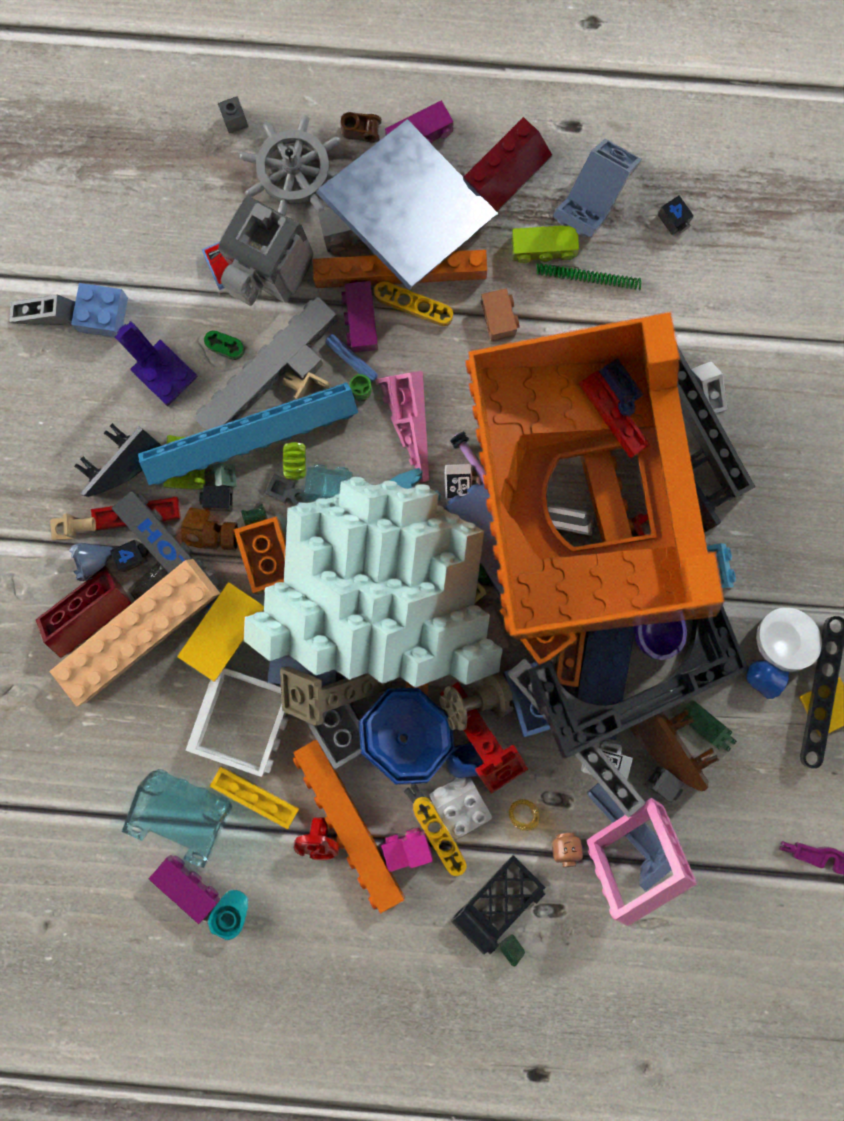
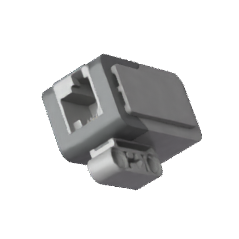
[219,196,314,306]

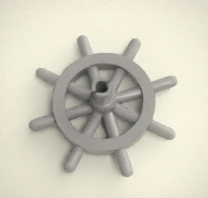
[239,115,341,215]

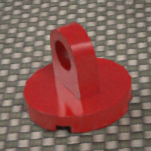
[293,817,339,860]

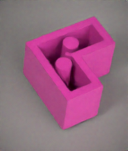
[381,827,433,872]

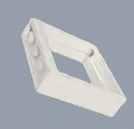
[185,667,288,777]

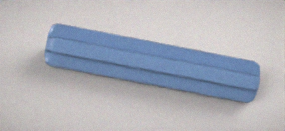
[325,334,378,383]

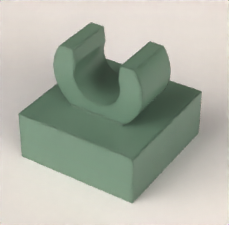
[210,463,237,488]

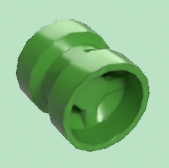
[350,374,372,401]

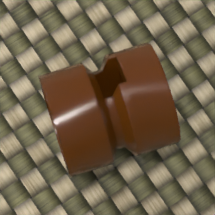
[202,521,238,551]

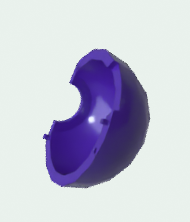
[634,620,687,661]

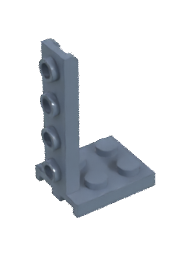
[587,783,681,892]

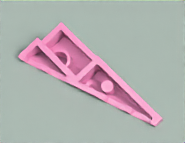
[375,371,429,483]

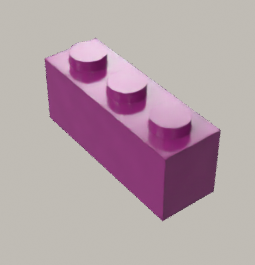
[385,100,454,144]
[341,281,378,353]
[148,855,220,924]

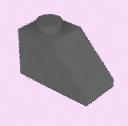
[645,766,684,802]

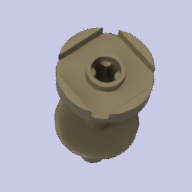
[440,672,513,731]

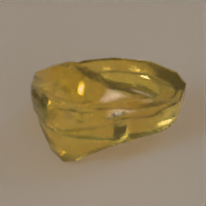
[509,799,540,831]

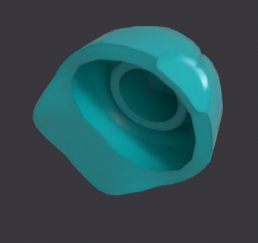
[208,890,249,940]

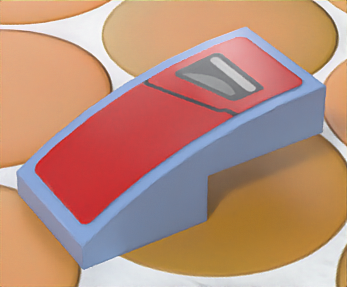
[202,242,229,290]

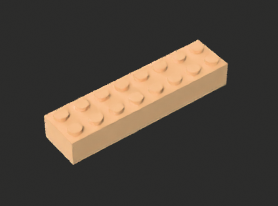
[49,559,220,707]

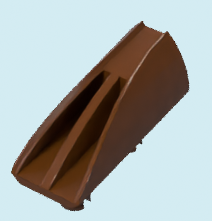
[629,709,719,791]

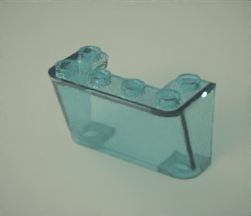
[121,769,232,868]

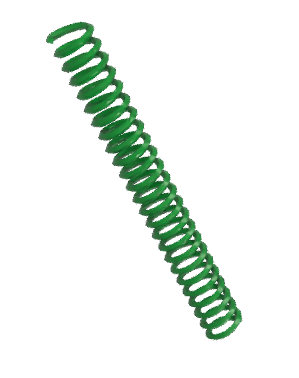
[537,263,641,291]

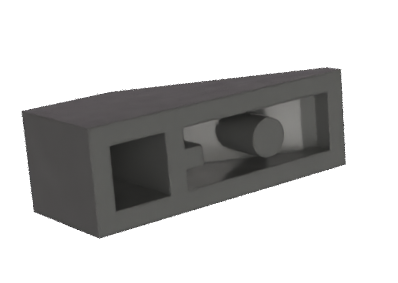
[9,294,75,325]

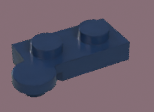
[599,358,644,416]

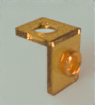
[181,508,210,548]

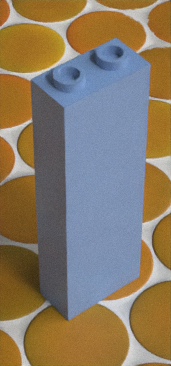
[446,483,505,598]

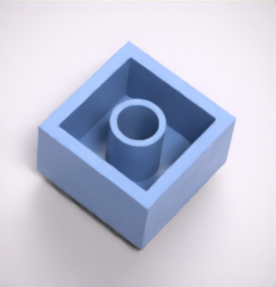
[71,283,128,337]

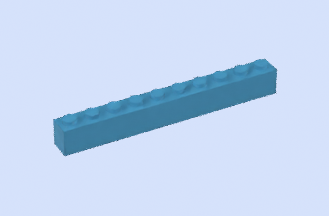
[138,382,358,485]

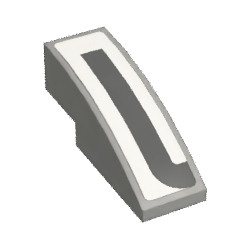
[548,505,596,537]

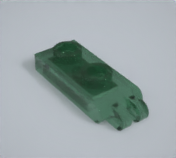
[682,700,737,752]

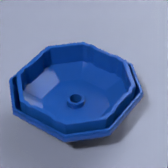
[359,688,455,785]

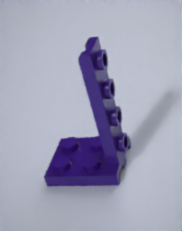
[115,321,198,407]

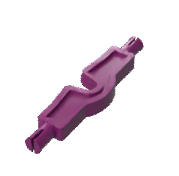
[780,841,844,875]

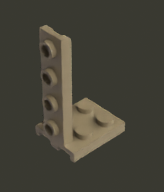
[280,666,392,726]

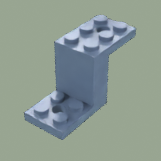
[553,139,642,237]

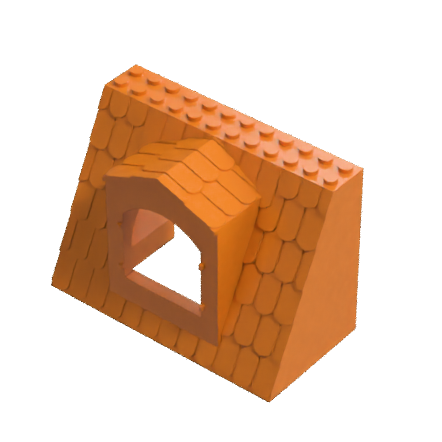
[465,312,724,639]

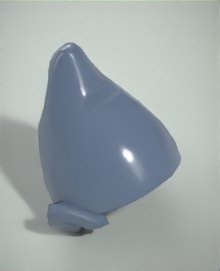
[69,543,114,582]

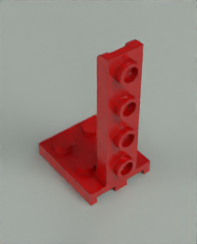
[440,682,528,794]

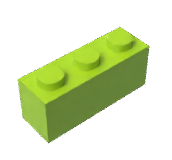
[511,225,579,263]

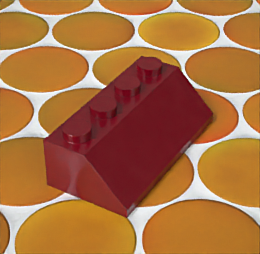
[464,117,552,212]
[36,566,132,658]

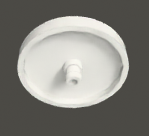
[756,608,822,672]

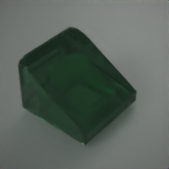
[499,934,525,967]

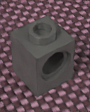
[218,96,249,134]

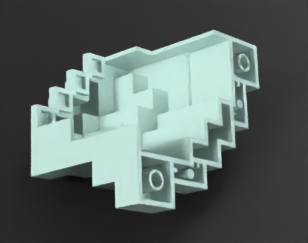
[244,477,502,688]

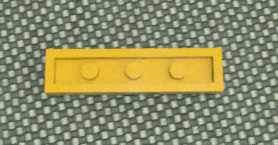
[209,766,300,829]

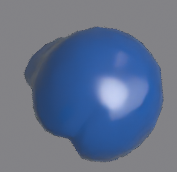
[746,660,789,699]
[446,743,483,778]

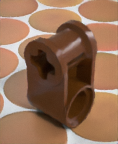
[340,112,382,143]

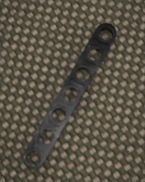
[800,616,844,769]

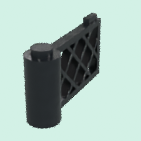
[451,855,546,955]

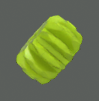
[283,442,306,480]

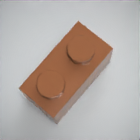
[481,288,520,341]

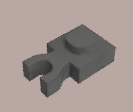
[265,474,307,506]

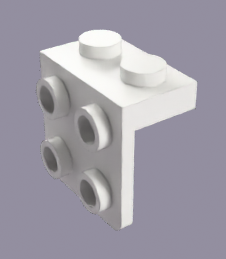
[429,777,492,839]

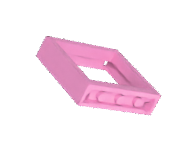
[586,798,697,926]

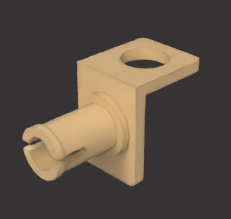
[282,372,333,399]
[50,513,96,541]

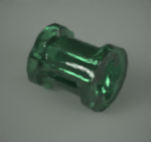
[241,504,268,526]

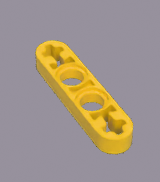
[374,281,453,326]
[413,797,467,876]

